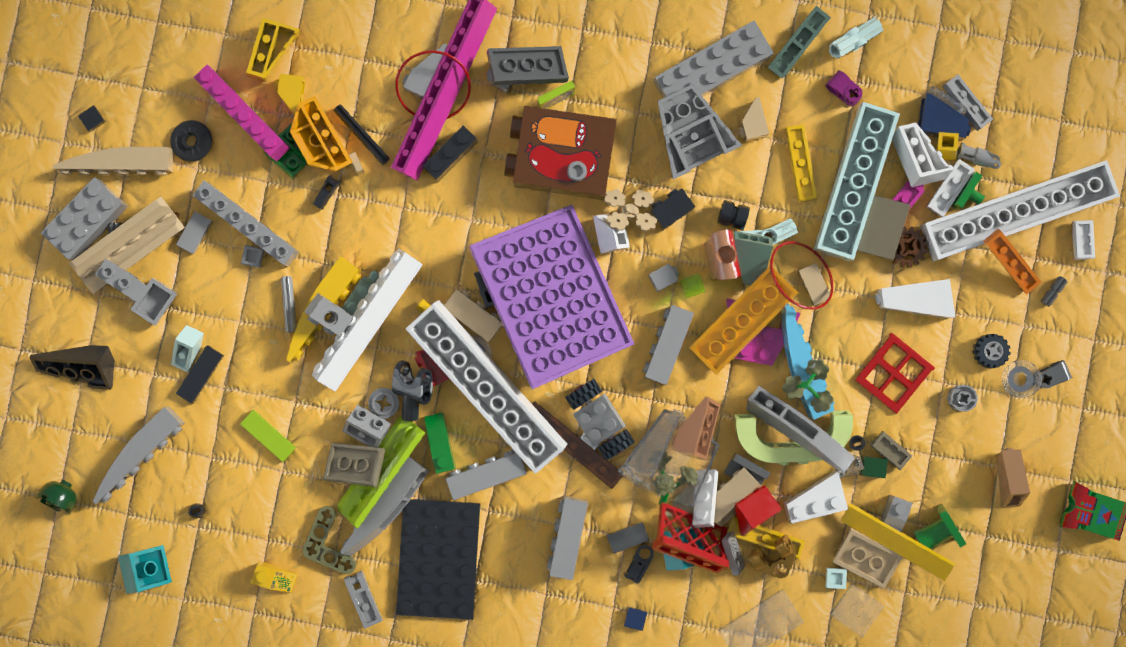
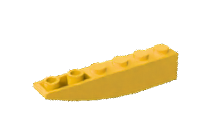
[287,256,361,363]

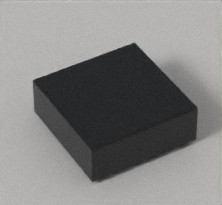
[78,105,106,132]

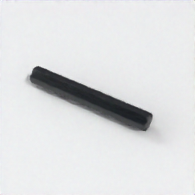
[334,104,390,165]

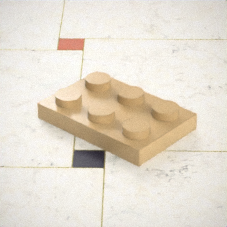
[832,528,903,589]

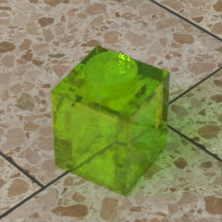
[679,274,706,299]

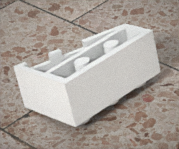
[783,470,848,524]

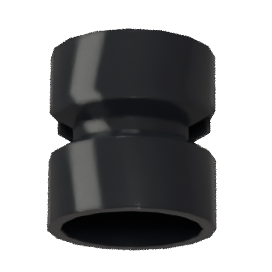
[717,200,750,231]

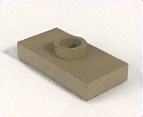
[869,431,912,471]

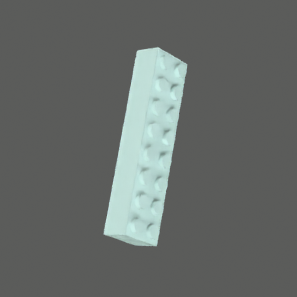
[813,102,900,262]

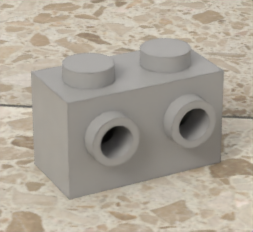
[343,405,391,448]

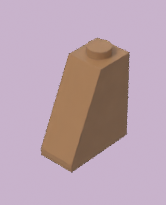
[997,448,1030,508]

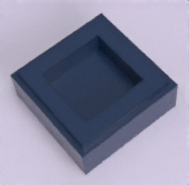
[624,607,648,631]

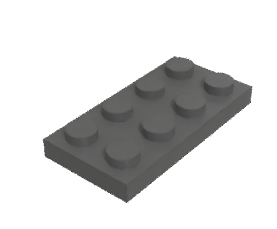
[487,46,569,85]

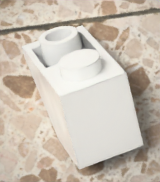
[593,214,630,253]

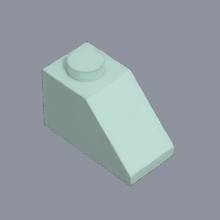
[171,325,204,373]

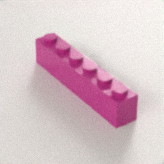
[194,64,290,162]

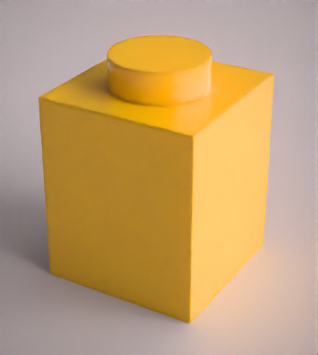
[937,132,959,161]

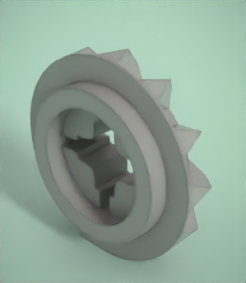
[368,388,399,419]

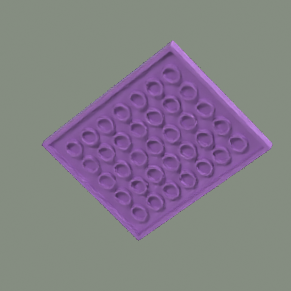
[469,205,634,389]

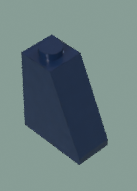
[918,93,971,141]

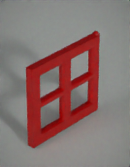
[855,333,935,414]

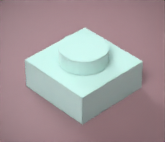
[825,568,847,589]

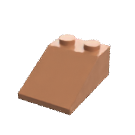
[672,396,721,460]

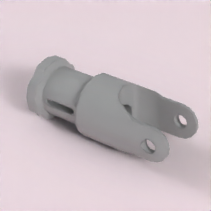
[956,142,1001,169]

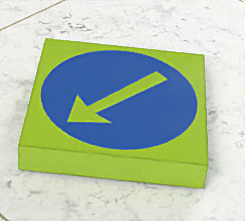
[538,81,575,109]

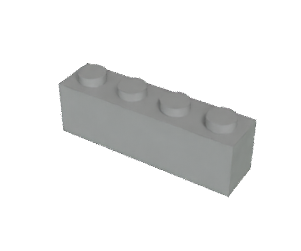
[642,305,694,385]
[446,450,527,500]

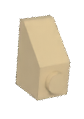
[738,97,769,143]

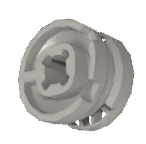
[947,385,978,412]

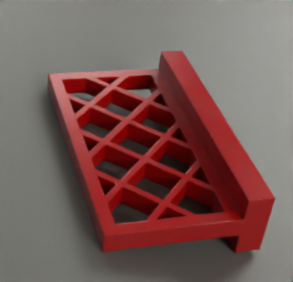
[652,503,729,574]

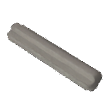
[281,276,297,333]

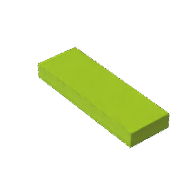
[240,410,297,462]

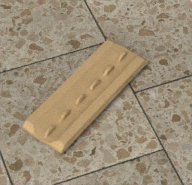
[69,196,185,294]

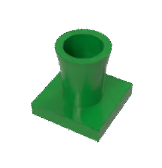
[913,504,967,550]

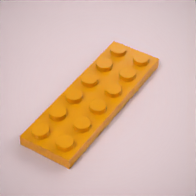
[690,266,799,375]

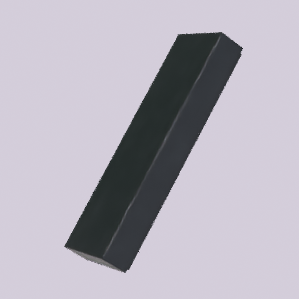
[176,345,225,404]

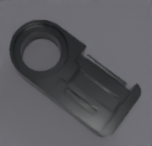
[624,544,654,584]

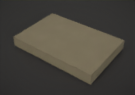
[857,195,910,261]
[323,443,385,488]

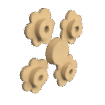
[604,189,657,231]

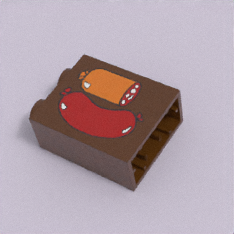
[504,106,617,200]

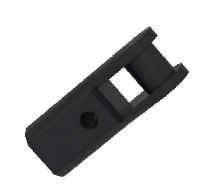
[312,175,341,210]

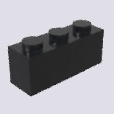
[423,125,478,183]

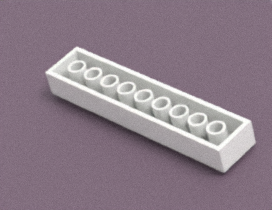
[920,160,1120,261]
[406,300,567,474]

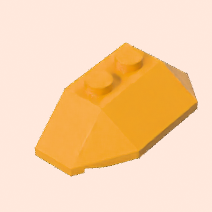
[290,96,353,172]

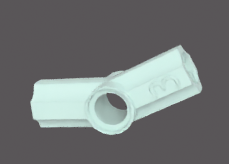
[829,17,883,59]
[740,218,798,245]

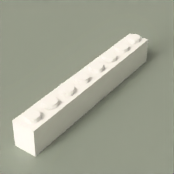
[312,249,423,391]

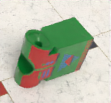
[1059,481,1126,541]

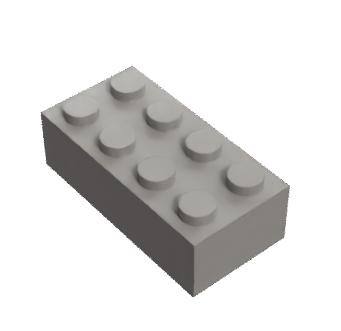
[41,177,128,260]
[547,495,588,580]

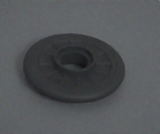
[170,120,212,162]

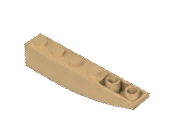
[53,147,174,176]

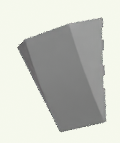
[657,84,742,180]

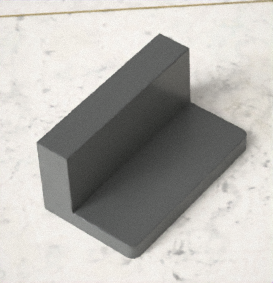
[724,453,770,484]

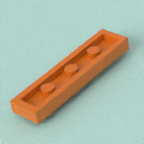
[983,229,1042,295]

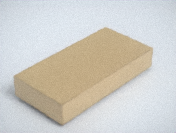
[798,263,832,306]

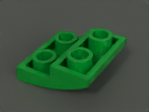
[265,124,307,179]

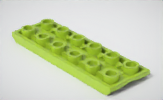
[337,416,425,529]

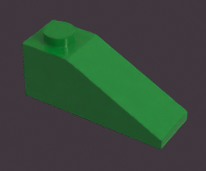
[424,412,456,474]

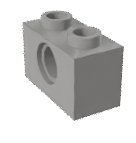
[304,293,353,336]

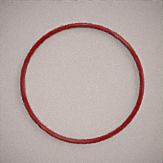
[395,50,471,119]
[770,241,834,310]

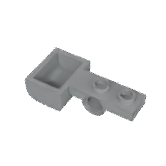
[95,259,178,326]

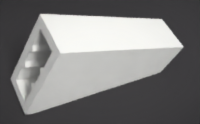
[875,279,955,319]

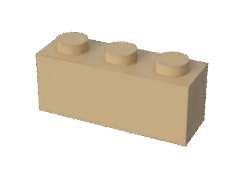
[444,289,503,342]
[714,468,761,527]

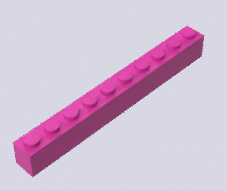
[391,0,497,181]

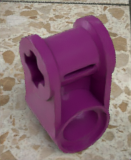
[825,70,862,106]

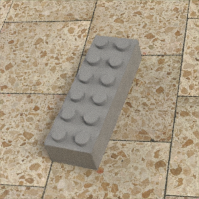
[654,20,774,98]

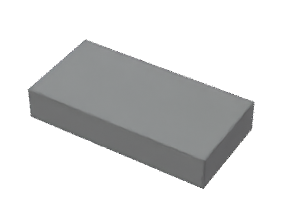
[176,211,213,254]

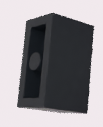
[650,189,695,231]

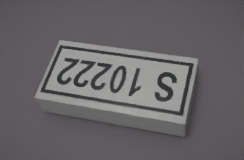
[722,531,745,576]

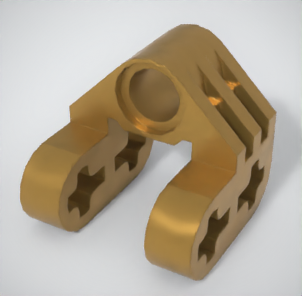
[749,534,797,579]

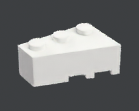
[892,123,954,187]

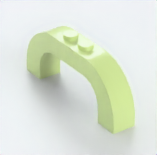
[734,410,853,465]

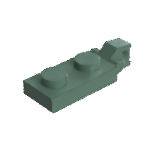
[342,270,379,315]

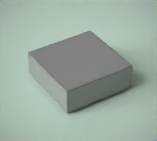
[241,245,264,268]

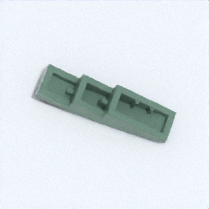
[768,6,831,79]

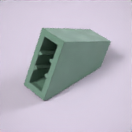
[734,231,773,286]

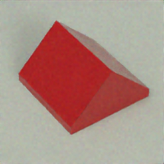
[735,485,782,536]

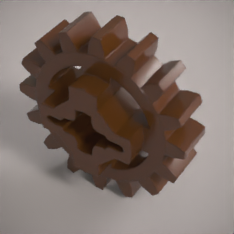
[893,226,928,268]

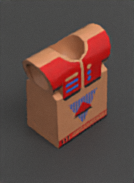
[704,230,741,281]

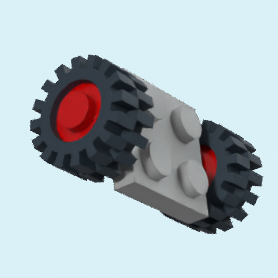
[565,379,635,461]

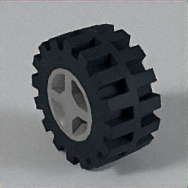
[972,334,1011,368]

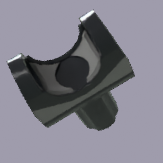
[392,360,433,421]

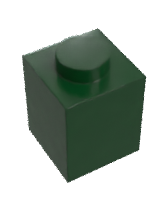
[857,456,888,479]

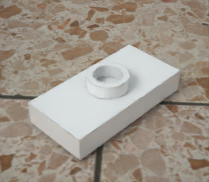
[1072,220,1095,260]

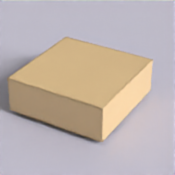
[349,152,365,175]

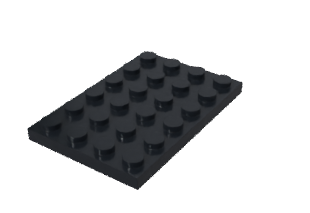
[396,499,481,620]

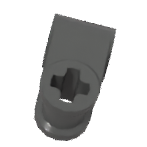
[1033,360,1073,389]

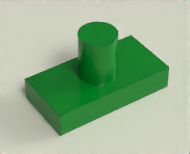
[951,172,985,209]

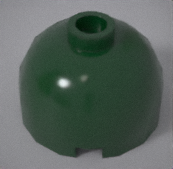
[35,480,77,516]

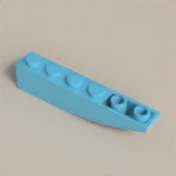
[781,304,835,420]

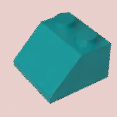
[118,545,172,594]

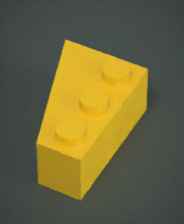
[246,18,300,82]

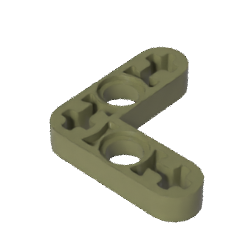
[303,505,357,574]

